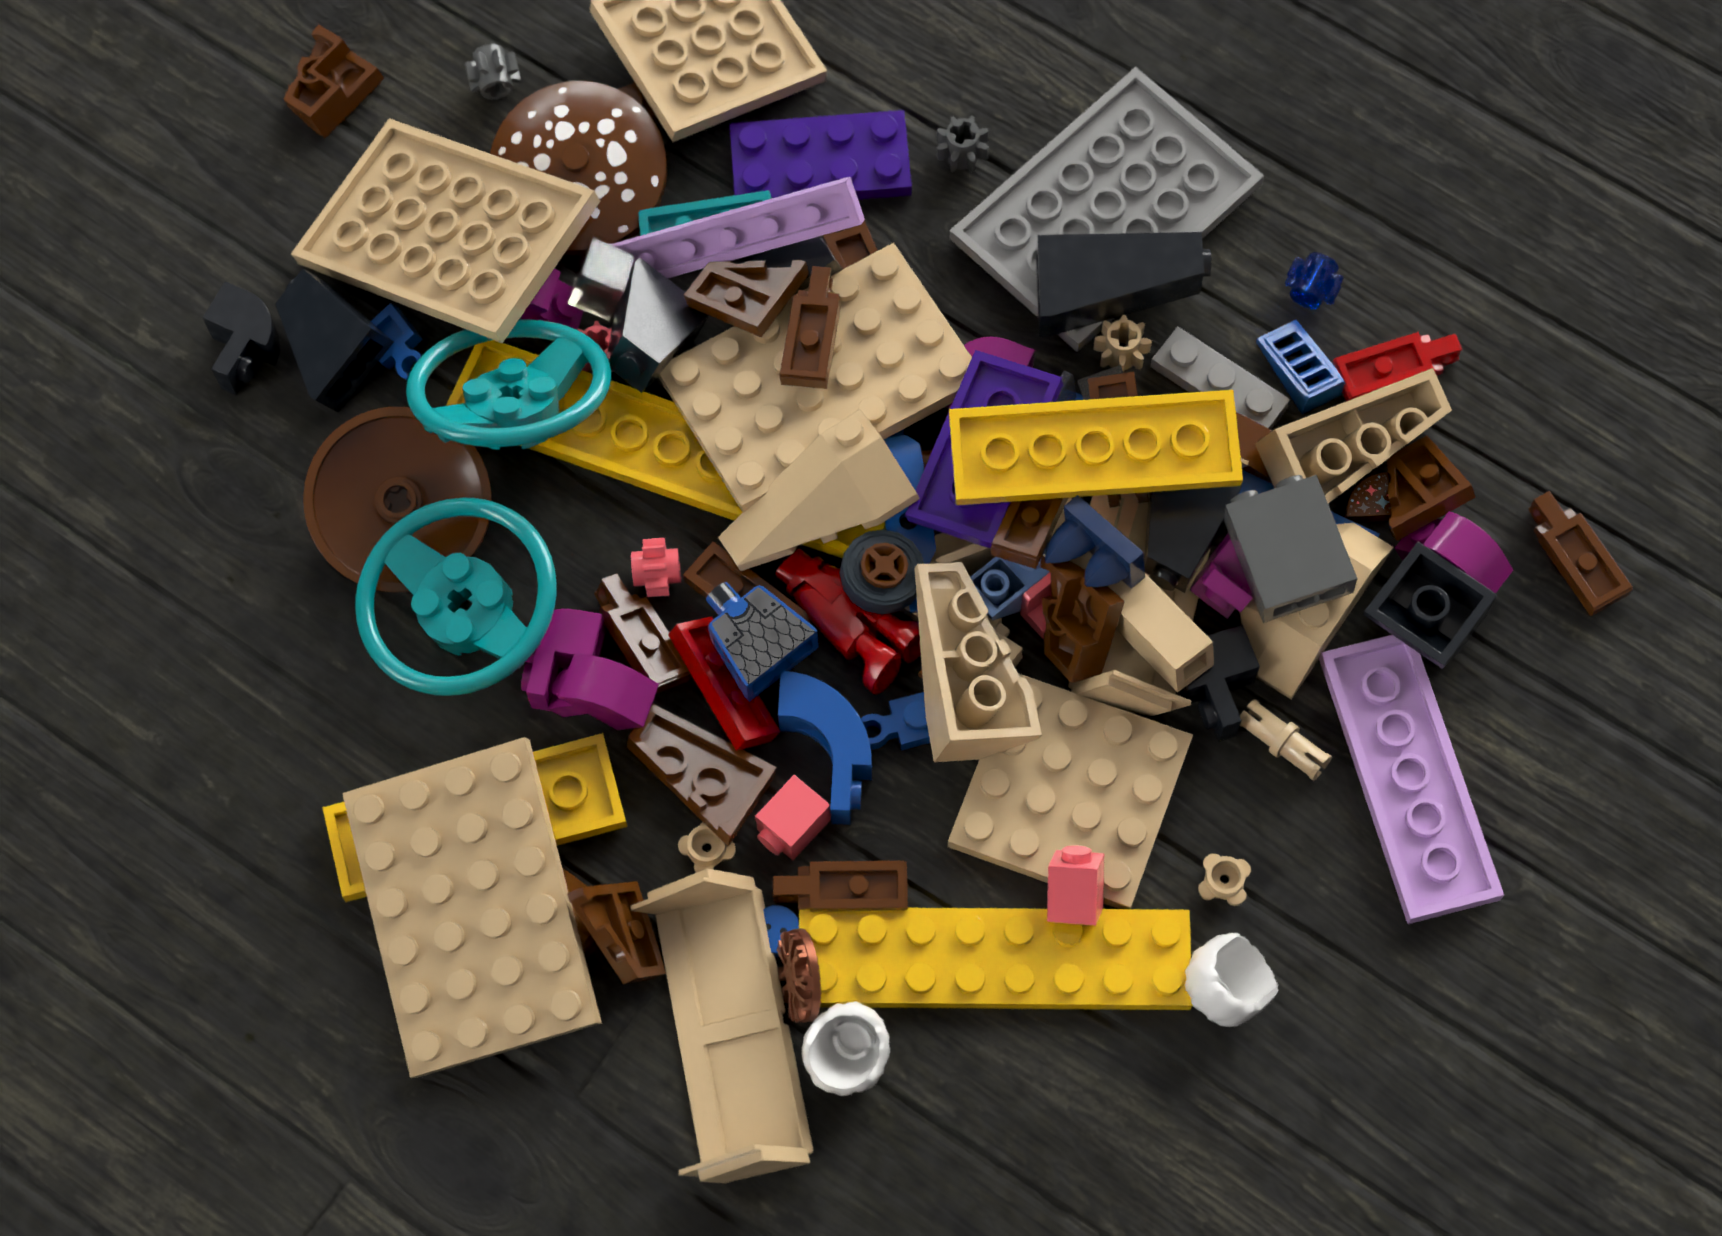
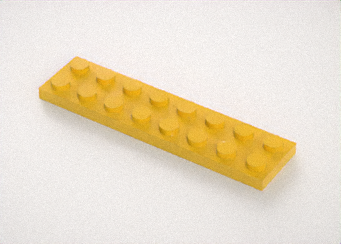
[799,908,1192,1010]

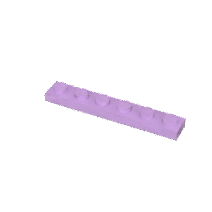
[598,177,865,293]

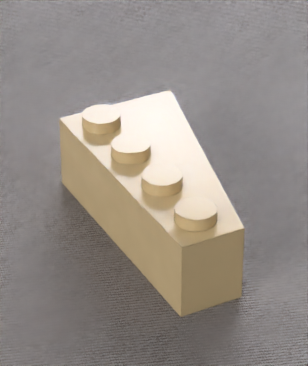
[1255,368,1452,503]

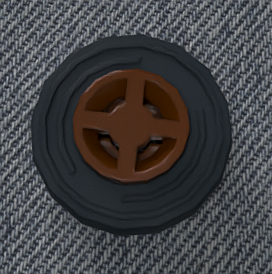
[840,529,924,615]

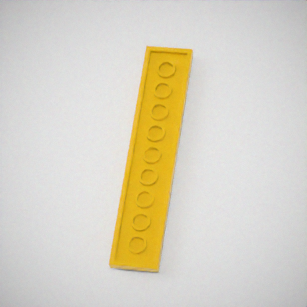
[446,340,886,558]

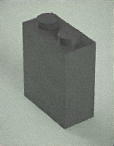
[1224,475,1358,623]

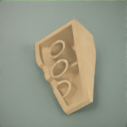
[718,409,920,571]
[915,562,1042,762]

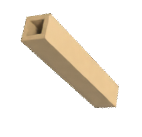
[1048,498,1214,692]

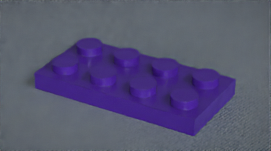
[730,110,912,200]
[905,350,1064,549]

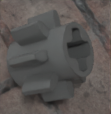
[465,44,521,100]
[936,116,989,172]

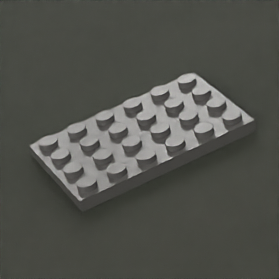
[950,67,1264,352]

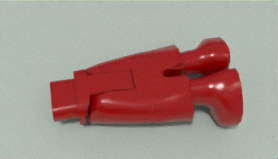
[775,549,921,695]

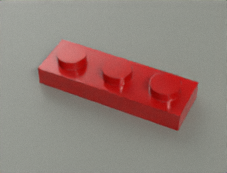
[668,616,780,751]

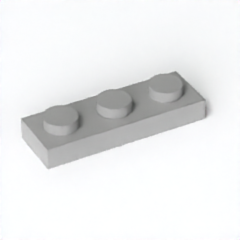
[1150,326,1290,430]

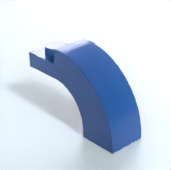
[778,671,872,825]

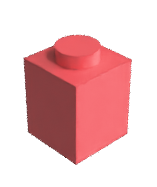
[755,775,831,860]
[1047,845,1104,925]

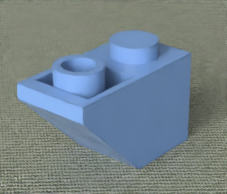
[970,544,1049,621]

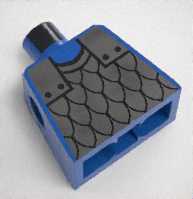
[706,582,819,702]

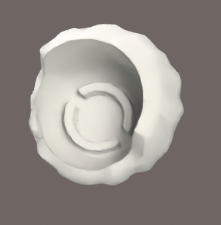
[1185,933,1278,1027]
[802,1002,890,1096]

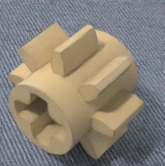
[1094,315,1152,374]

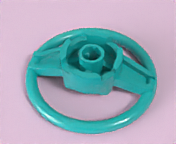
[406,319,611,450]
[355,497,557,696]

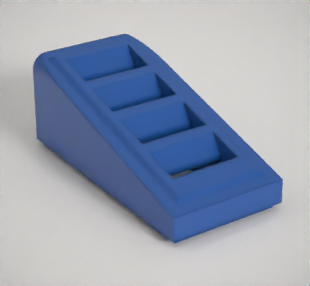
[1256,320,1345,414]

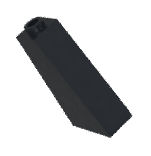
[1036,232,1211,337]

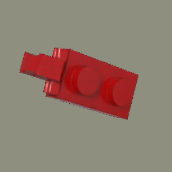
[1332,332,1462,401]

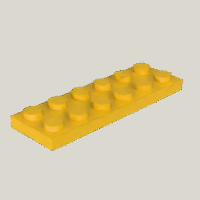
[949,390,1243,505]
[323,733,627,902]

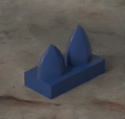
[1045,495,1145,589]

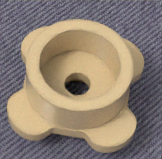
[678,822,736,873]
[1198,853,1251,906]

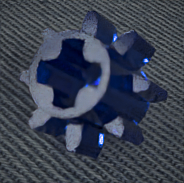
[1284,252,1344,309]

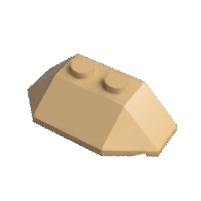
[1239,523,1393,700]

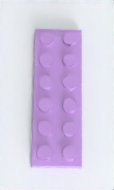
[1319,635,1504,924]

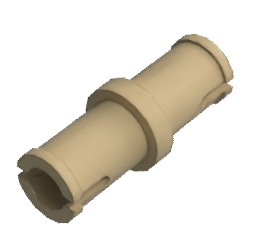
[1240,699,1332,781]

